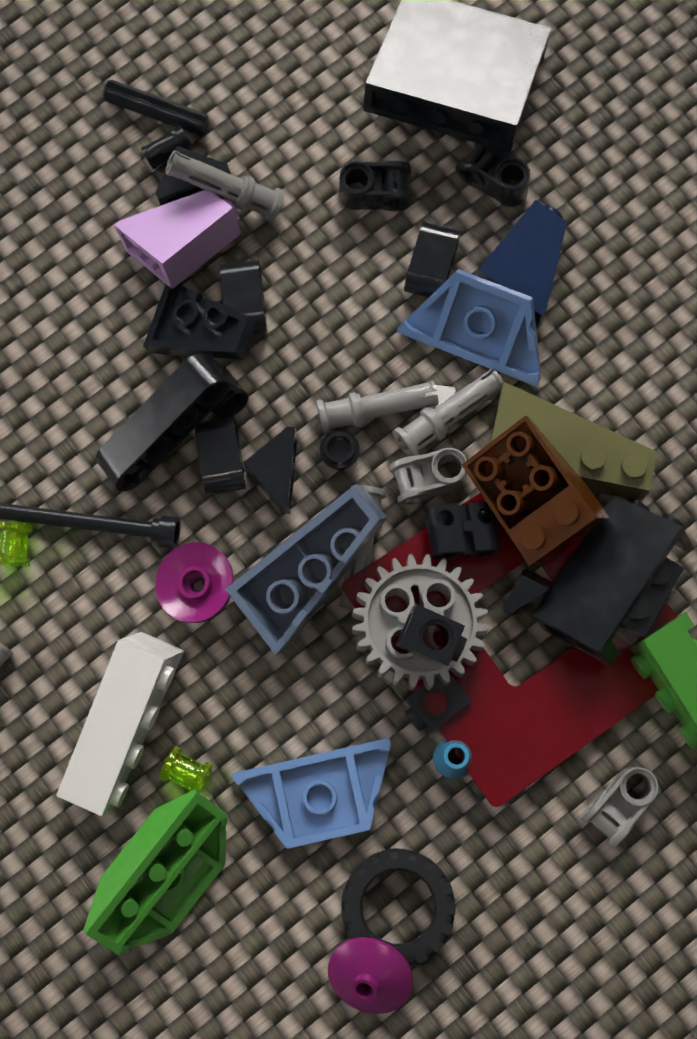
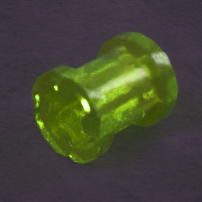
[0,521,33,567]
[159,746,213,793]

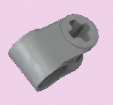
[388,448,468,505]
[580,767,659,847]

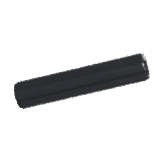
[103,80,210,136]

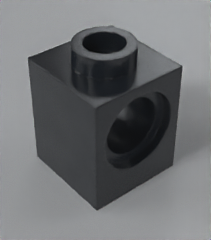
[395,604,467,667]
[404,673,472,735]

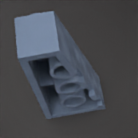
[225,485,388,655]

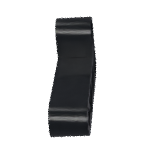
[96,354,249,492]

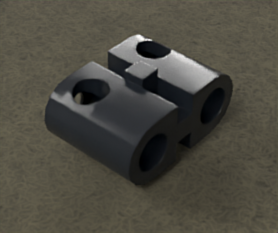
[425,502,501,560]

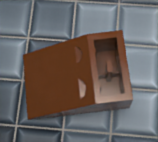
[462,415,609,566]

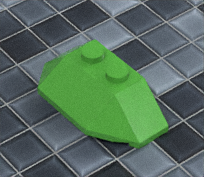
[83,789,228,955]

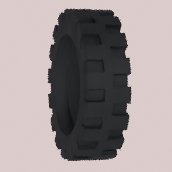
[341,848,456,965]

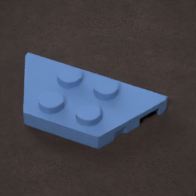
[397,269,541,387]
[232,738,391,849]

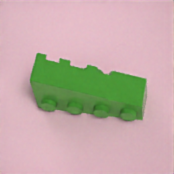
[630,612,697,750]

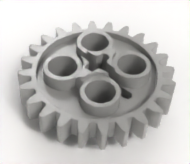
[352,554,488,690]

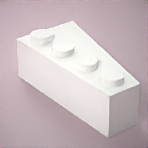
[56,632,185,816]

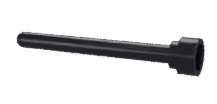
[0,503,181,549]

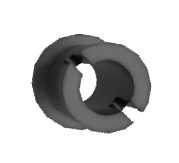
[141,126,192,170]

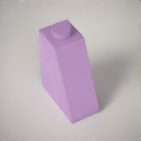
[114,190,241,289]

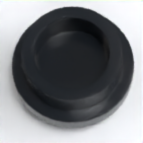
[320,430,360,470]

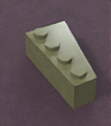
[490,381,657,502]

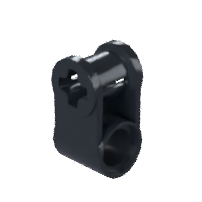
[455,143,530,207]
[339,160,412,211]

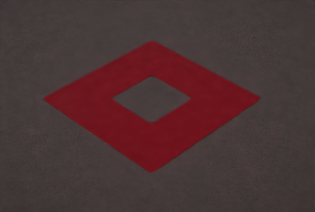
[342,493,692,807]

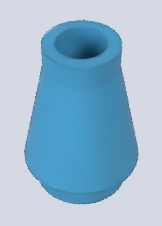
[433,739,472,779]

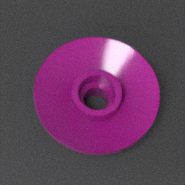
[155,542,234,623]
[328,937,413,1014]

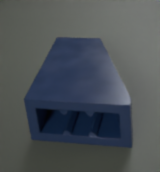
[477,200,567,329]

